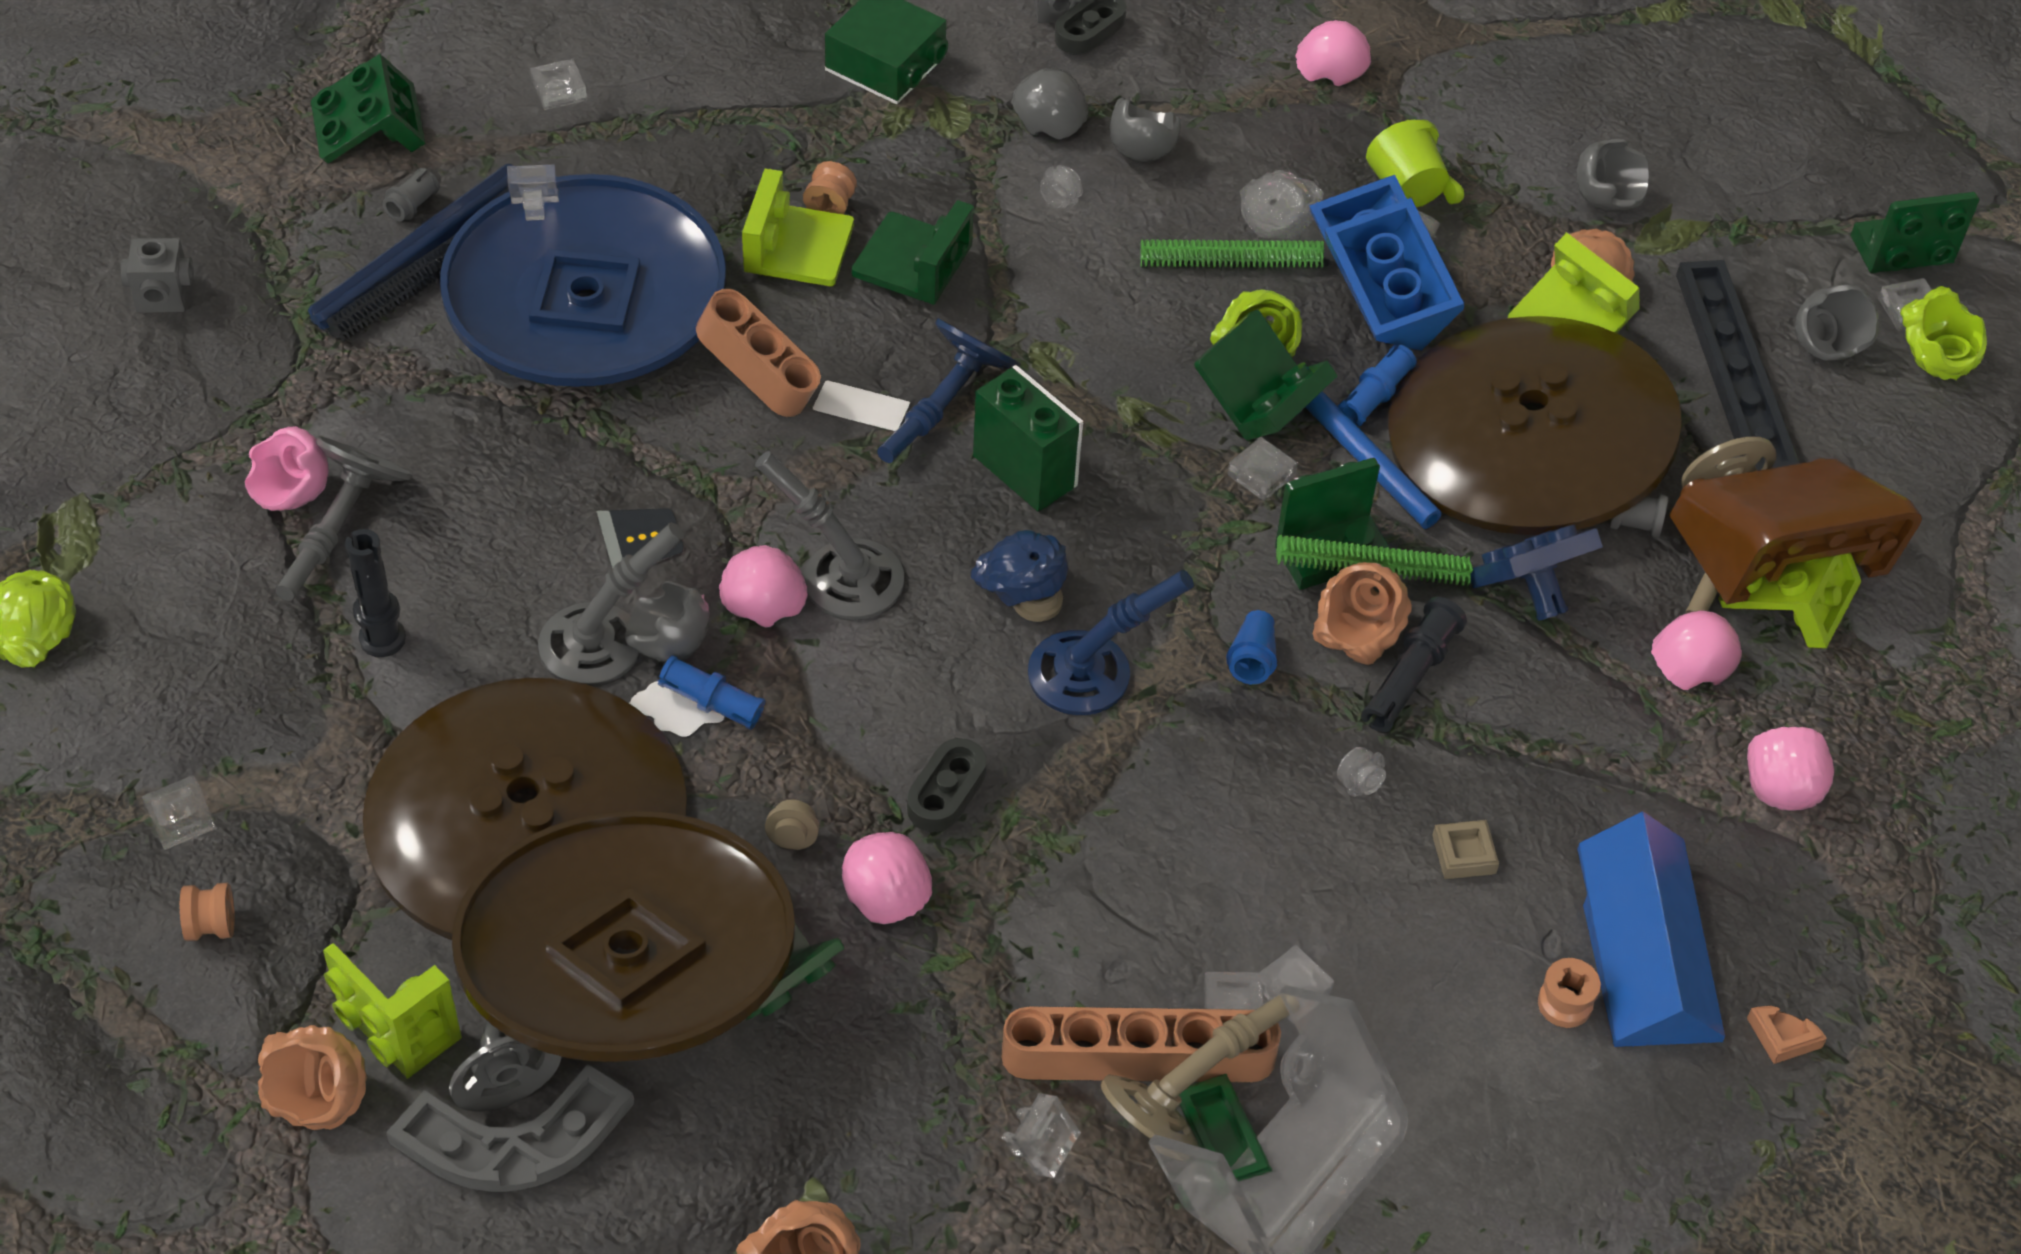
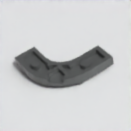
[386,1064,634,1192]

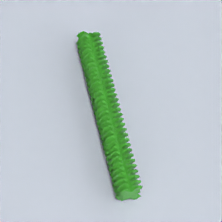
[1140,239,1324,268]
[1276,535,1473,586]

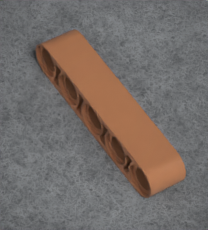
[1001,1007,1281,1082]

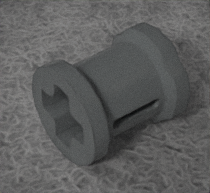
[1609,494,1668,538]

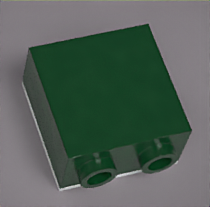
[825,0,948,104]
[973,365,1083,512]

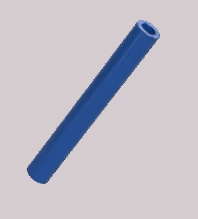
[1305,391,1442,529]

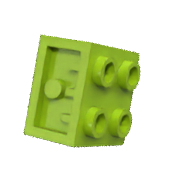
[742,168,854,286]
[1507,232,1639,333]
[1718,553,1861,648]
[323,943,462,1079]

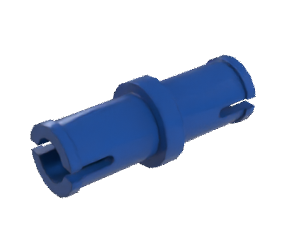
[1338,344,1417,426]
[657,655,766,730]

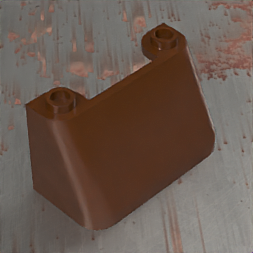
[1669,458,1922,605]

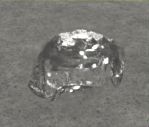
[1239,170,1324,239]

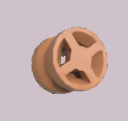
[803,161,857,214]
[180,883,235,941]
[1538,958,1601,1028]

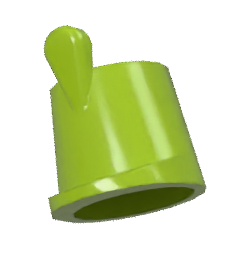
[1366,120,1464,207]

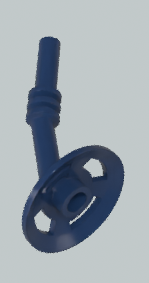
[877,318,1021,463]
[1028,570,1194,715]

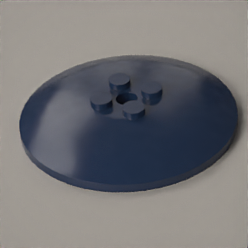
[440,174,726,387]

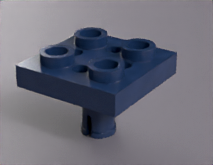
[1471,524,1603,621]

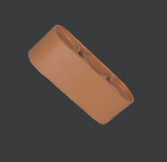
[696,289,821,417]

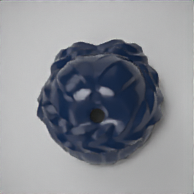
[970,530,1068,606]

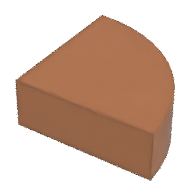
[1747,1006,1827,1064]

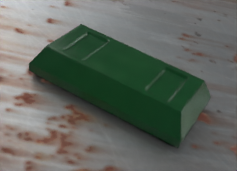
[1179,1074,1272,1190]

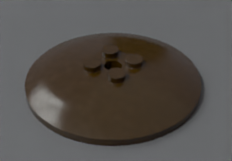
[1388,316,1681,535]
[363,678,687,940]
[452,811,795,1062]

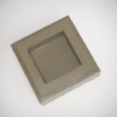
[1432,820,1499,879]

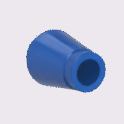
[1226,610,1277,684]

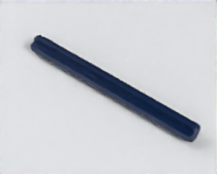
[308,164,524,330]

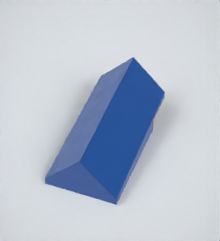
[1309,175,1464,351]
[1577,811,1725,1047]

